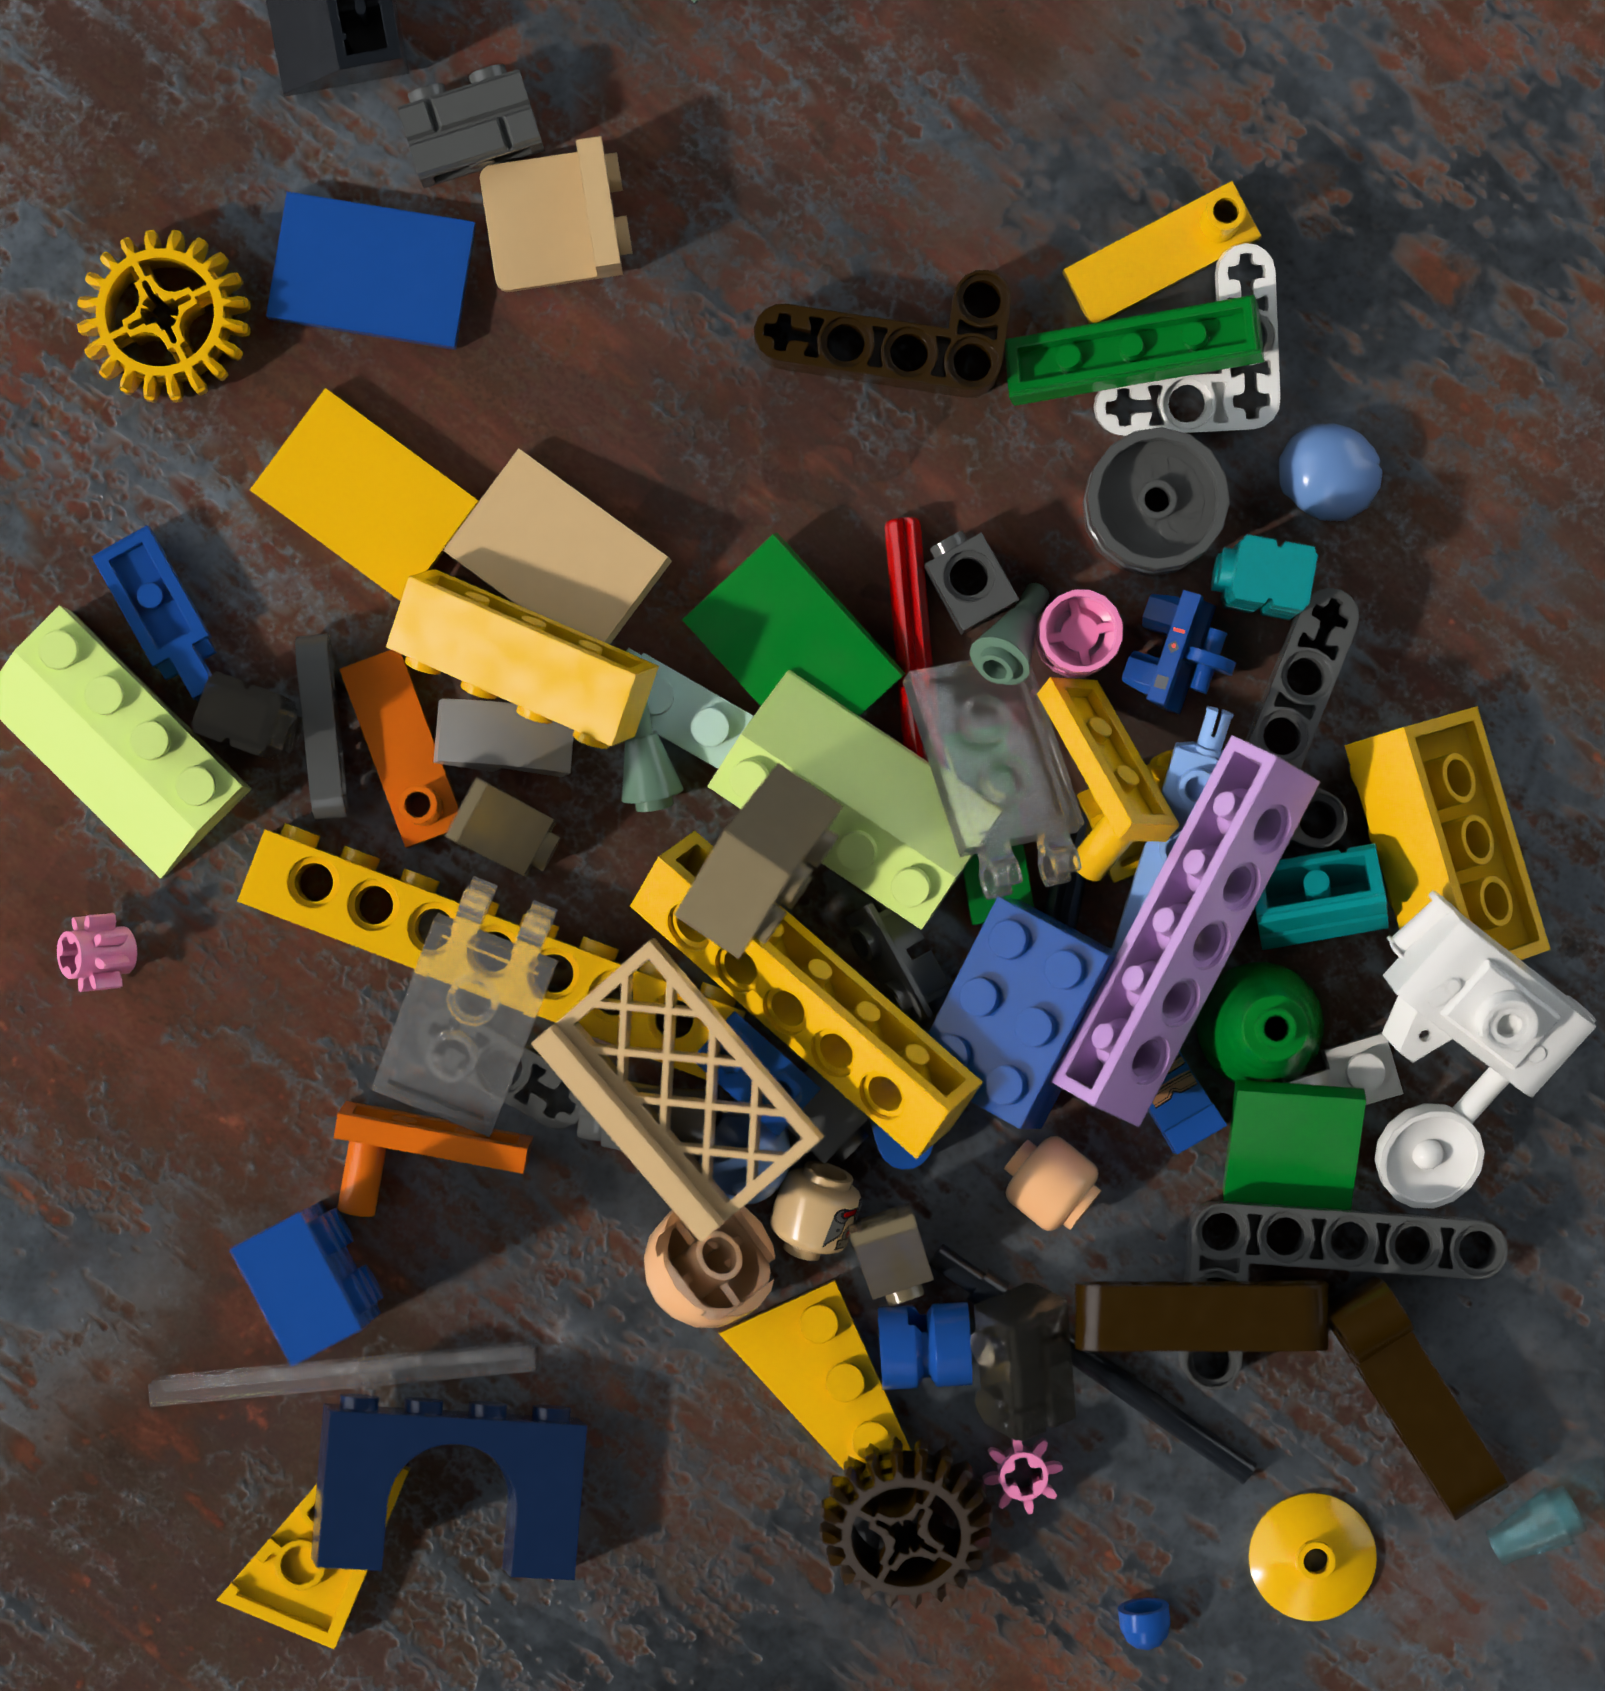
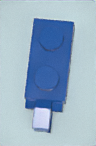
[92,525,220,702]

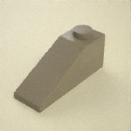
[445,778,561,877]
[849,1203,934,1306]

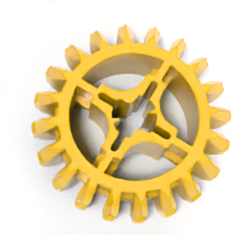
[77,230,251,403]

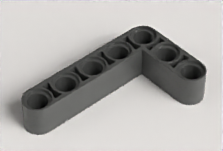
[1179,1200,1508,1390]

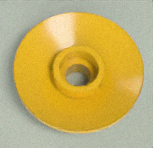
[1248,1492,1377,1621]

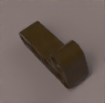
[754,270,1011,398]
[1075,1276,1328,1351]
[1328,1276,1509,1521]

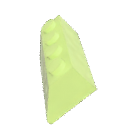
[0,605,252,879]
[707,670,1002,930]

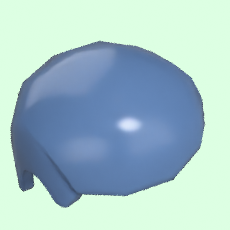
[1279,423,1382,521]
[713,1112,791,1204]

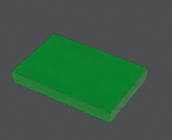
[682,533,906,716]

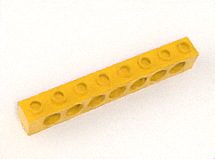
[237,823,746,1080]

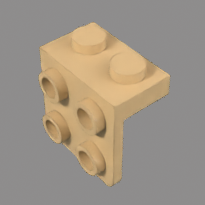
[480,136,633,292]

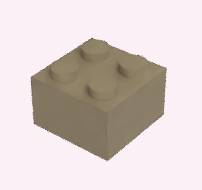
[674,763,843,959]

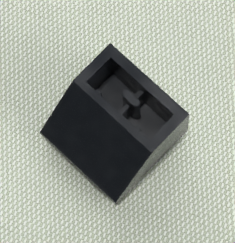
[266,0,409,97]

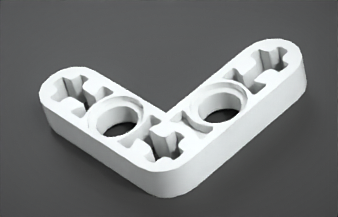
[1094,243,1280,436]

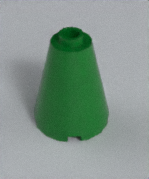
[1196,962,1324,1084]

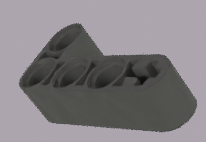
[1245,588,1359,850]

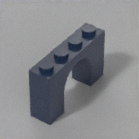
[311,1393,587,1580]

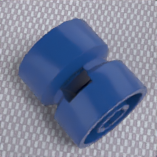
[878,1302,973,1390]

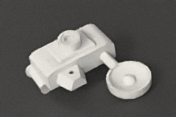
[1374,890,1597,1209]

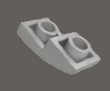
[433,699,574,777]

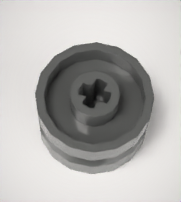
[1082,427,1230,577]

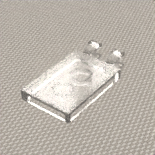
[902,660,1085,900]
[371,876,558,1137]

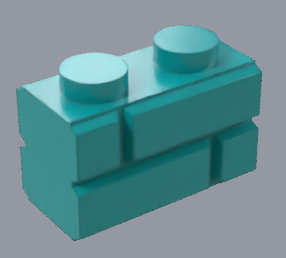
[1211,534,1318,620]
[1255,843,1389,950]

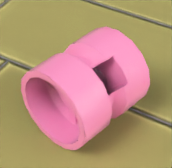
[1035,590,1123,678]

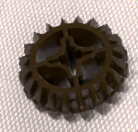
[819,1436,993,1609]

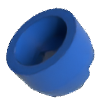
[1118,1598,1171,1650]

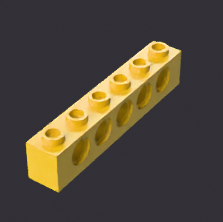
[630,831,983,1159]

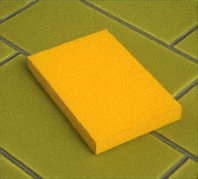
[250,388,479,601]

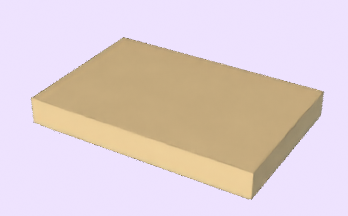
[443,448,672,644]

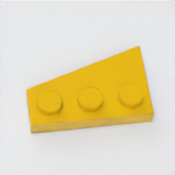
[718,1279,912,1470]
[216,1466,410,1650]

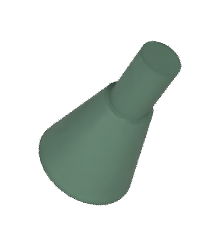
[970,583,1049,685]
[621,702,684,812]

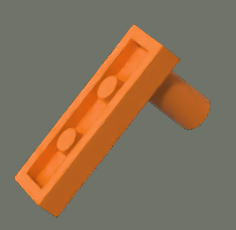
[339,650,460,849]
[333,1101,533,1217]

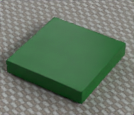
[1222,1079,1366,1210]

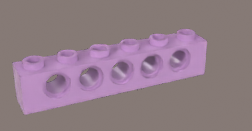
[1050,735,1320,1127]

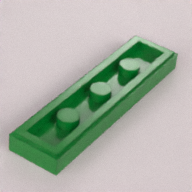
[1004,295,1265,406]

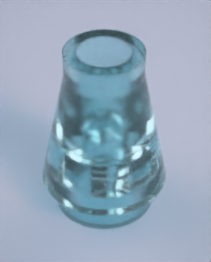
[1486,1485,1587,1566]

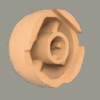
[644,1206,775,1328]

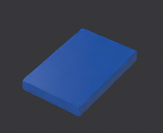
[266,191,477,350]

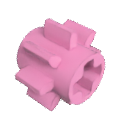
[57,913,137,992]
[982,1432,1063,1515]

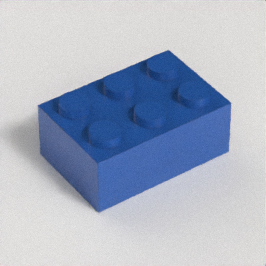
[928,896,1118,1129]
[230,1201,384,1367]

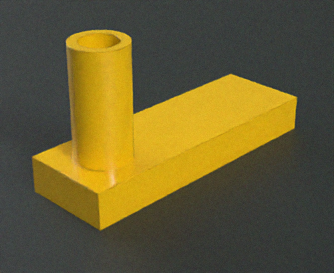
[1062,181,1262,324]
[1037,677,1180,881]

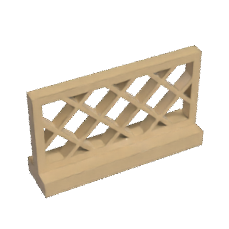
[531,938,825,1242]

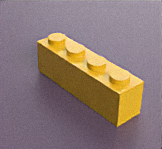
[386,569,659,749]

